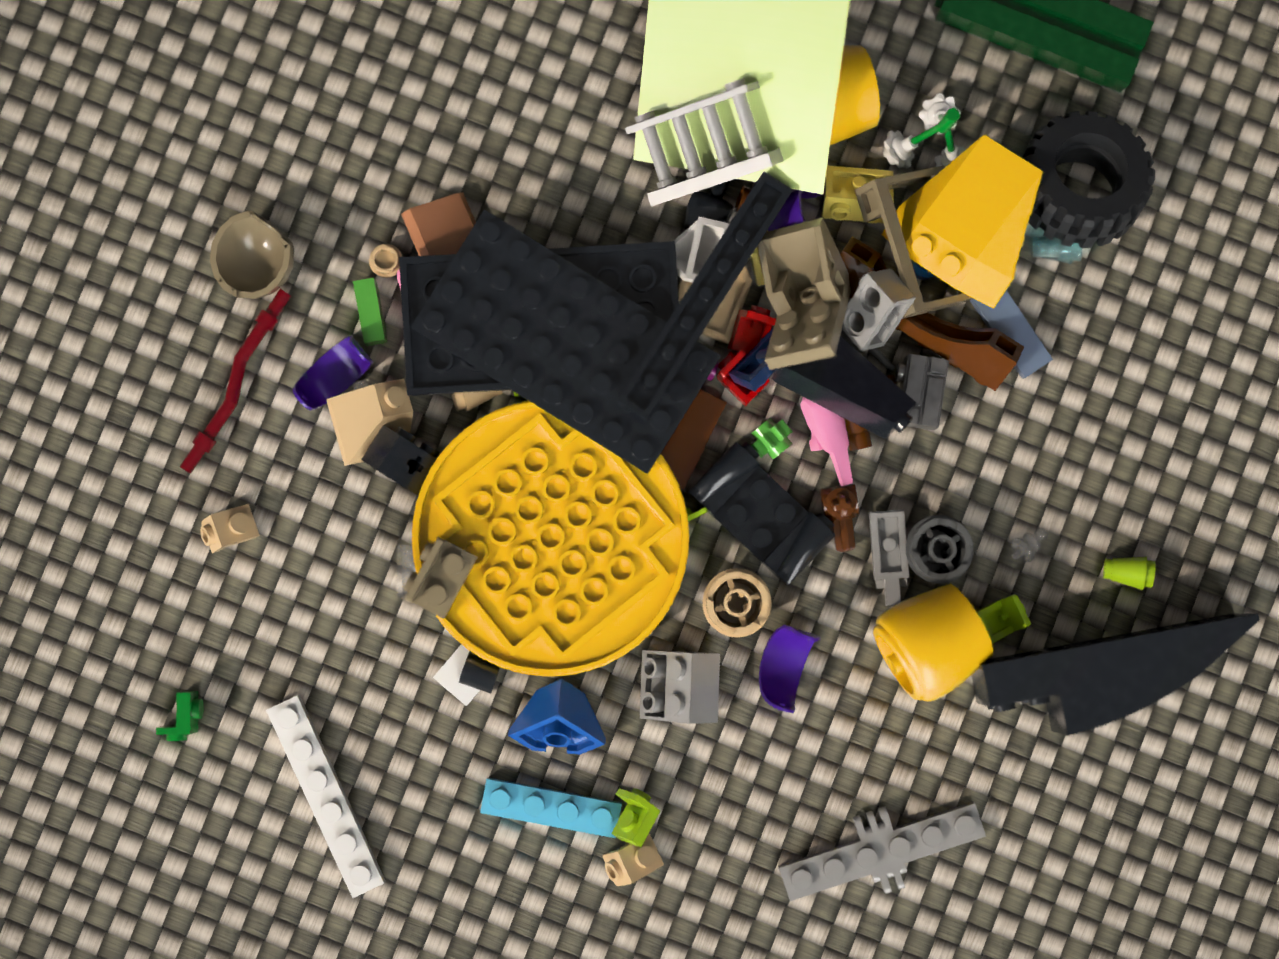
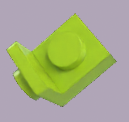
[611,788,661,847]

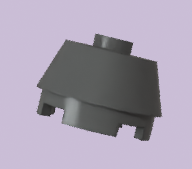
[906,515,973,584]

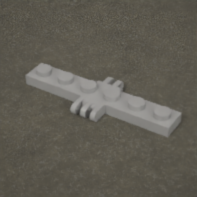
[778,802,986,901]

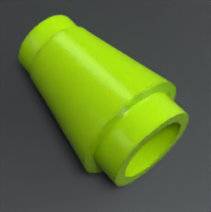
[1103,556,1156,590]

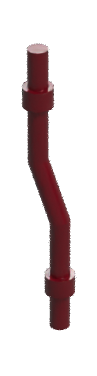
[180,289,291,474]

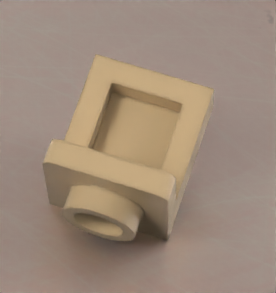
[200,504,260,553]
[603,833,664,886]

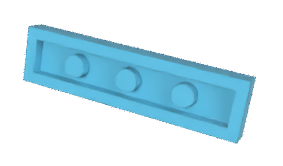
[480,778,622,838]

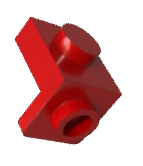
[727,305,776,354]
[717,349,770,407]

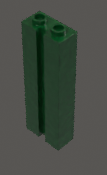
[934,0,1154,93]

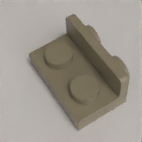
[403,537,478,619]

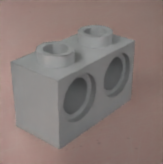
[842,269,916,351]

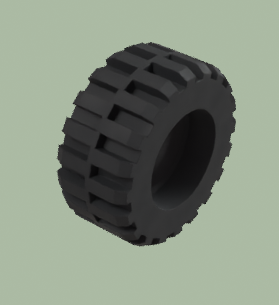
[1022,111,1155,248]

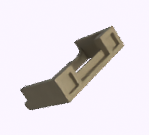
[855,165,974,319]

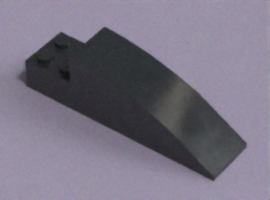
[971,613,1260,736]

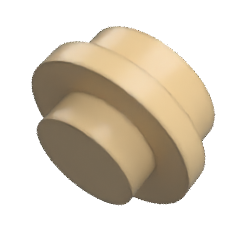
[369,244,403,278]

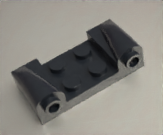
[688,442,835,586]

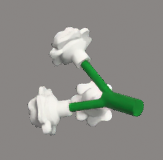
[882,93,965,169]

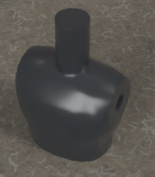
[683,181,734,230]

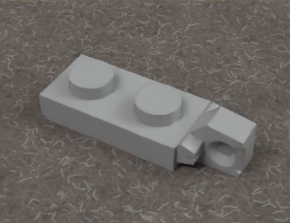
[868,510,909,606]

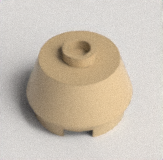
[703,568,772,637]

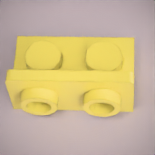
[822,165,894,223]

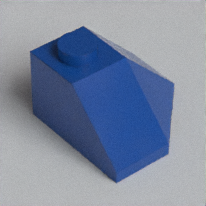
[508,679,606,755]

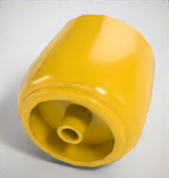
[830,45,880,145]
[873,584,994,701]

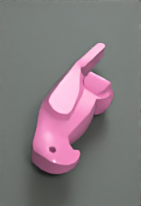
[800,397,853,487]

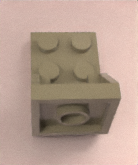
[758,218,851,370]

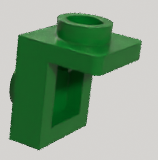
[156,691,204,741]

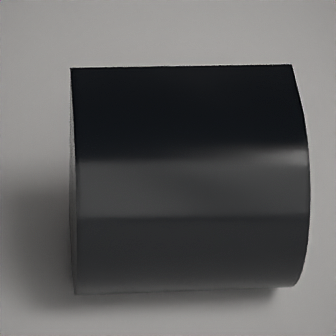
[459,651,501,694]

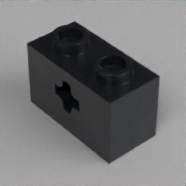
[361,425,440,496]

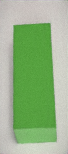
[353,277,388,346]

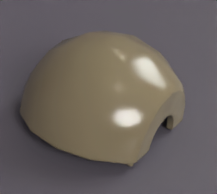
[210,211,294,299]

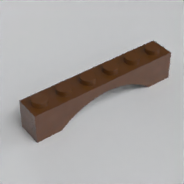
[840,236,1024,391]

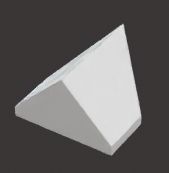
[674,217,730,282]

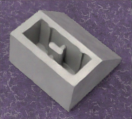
[640,650,720,724]

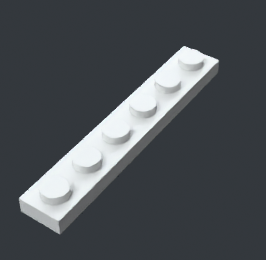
[266,695,386,898]

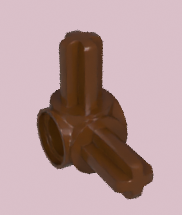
[821,484,859,552]

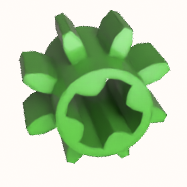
[751,417,793,459]

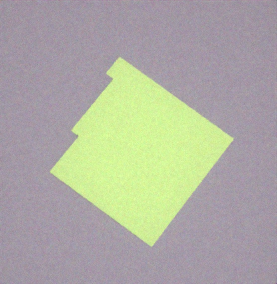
[633,0,849,194]

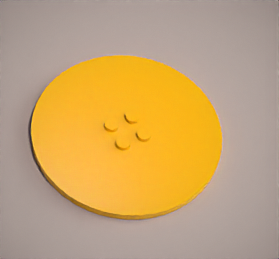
[412,401,689,676]

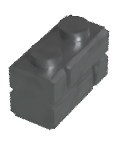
[895,354,949,430]

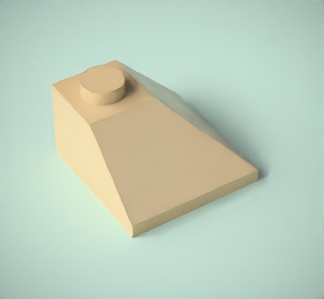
[326,379,413,466]

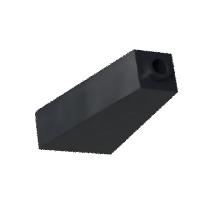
[771,336,917,439]

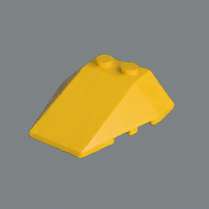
[881,134,1043,308]

